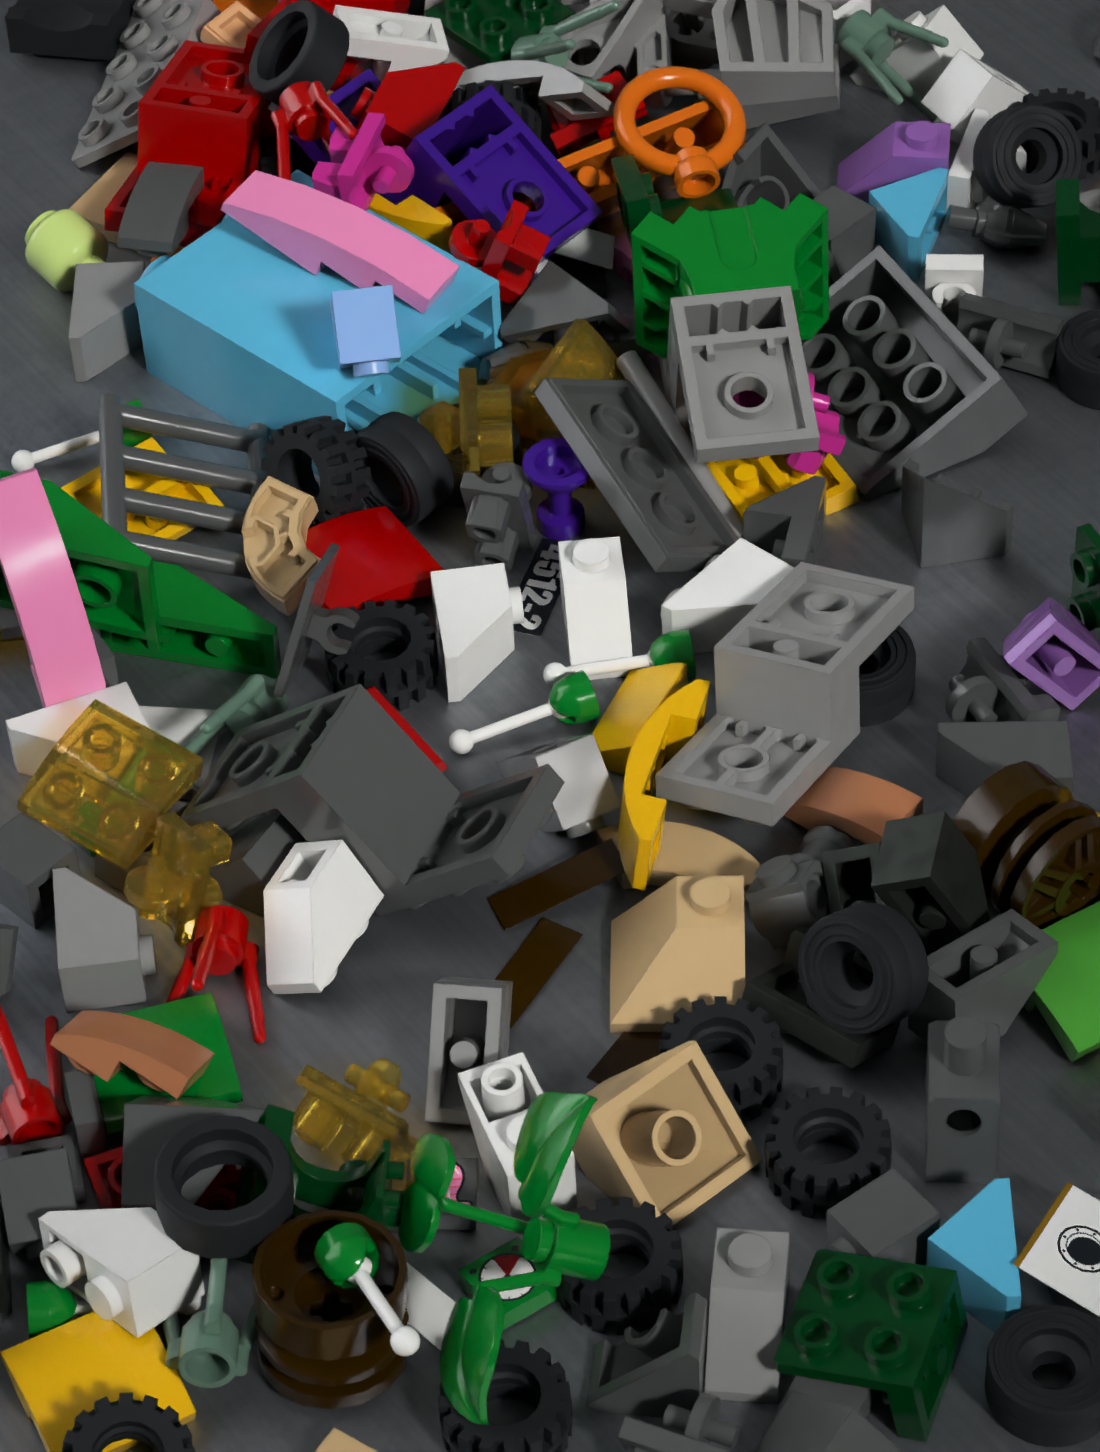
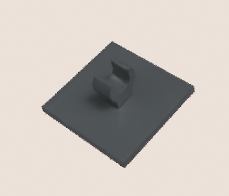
[273,543,360,698]

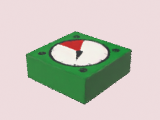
[458,1236,559,1330]

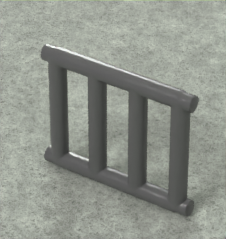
[98,393,270,580]

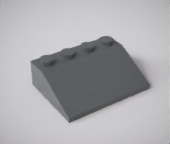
[801,245,1029,501]

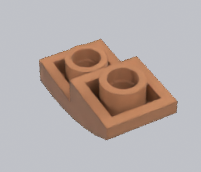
[783,767,923,844]
[50,1010,215,1099]

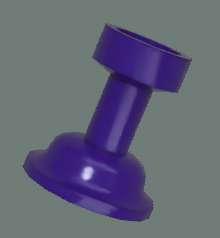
[522,437,590,541]

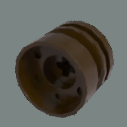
[953,761,1100,930]
[252,1209,409,1410]

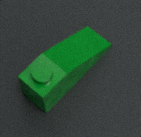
[99,561,282,679]

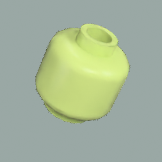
[24,209,109,293]

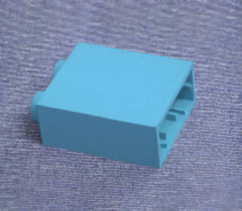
[134,169,503,475]

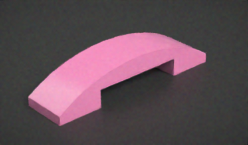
[0,467,106,708]

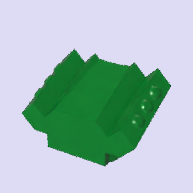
[631,193,829,359]

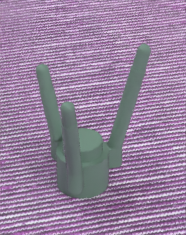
[511,0,620,94]
[837,7,949,123]
[171,674,288,776]
[162,1258,257,1388]

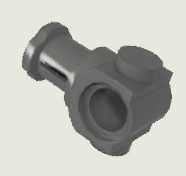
[744,826,855,949]

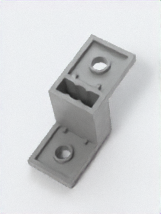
[659,285,820,463]

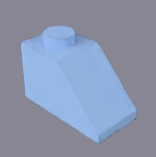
[330,285,401,378]

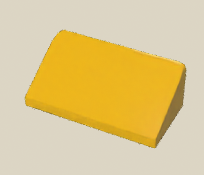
[592,663,688,775]

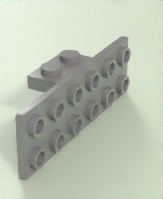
[71,0,221,168]

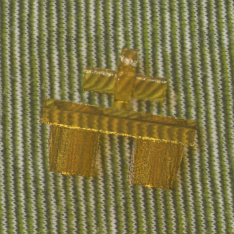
[417,368,514,478]
[124,811,233,947]
[292,1058,418,1162]

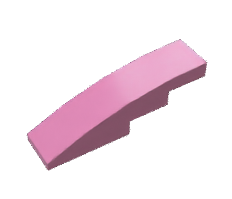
[221,170,460,314]

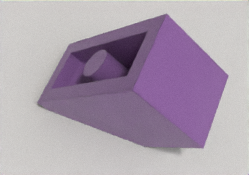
[837,121,951,204]
[1003,597,1100,711]

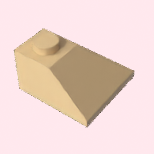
[610,876,745,1033]
[572,1040,763,1225]

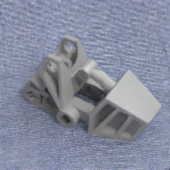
[559,0,840,130]

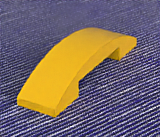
[618,679,711,891]

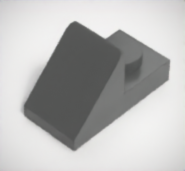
[743,476,826,567]

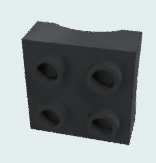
[5,0,136,61]

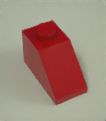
[349,62,465,150]

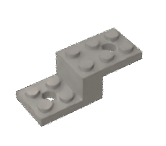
[655,562,915,827]

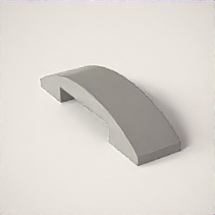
[438,60,615,121]

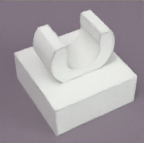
[924,254,984,313]

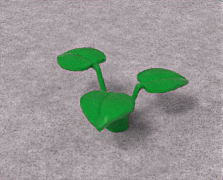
[398,1092,611,1425]

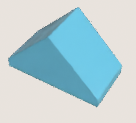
[869,167,950,282]
[926,1178,1021,1333]

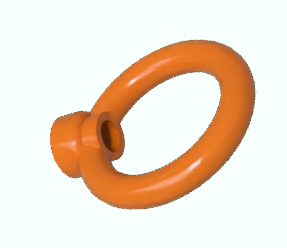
[613,66,746,198]

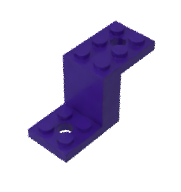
[289,68,603,264]

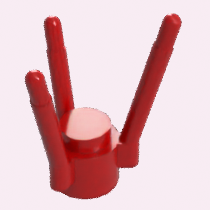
[270,81,358,181]
[165,905,266,1044]
[0,1004,72,1146]

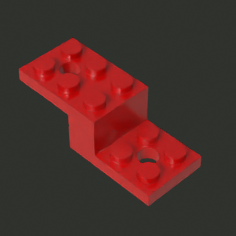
[104,40,272,247]

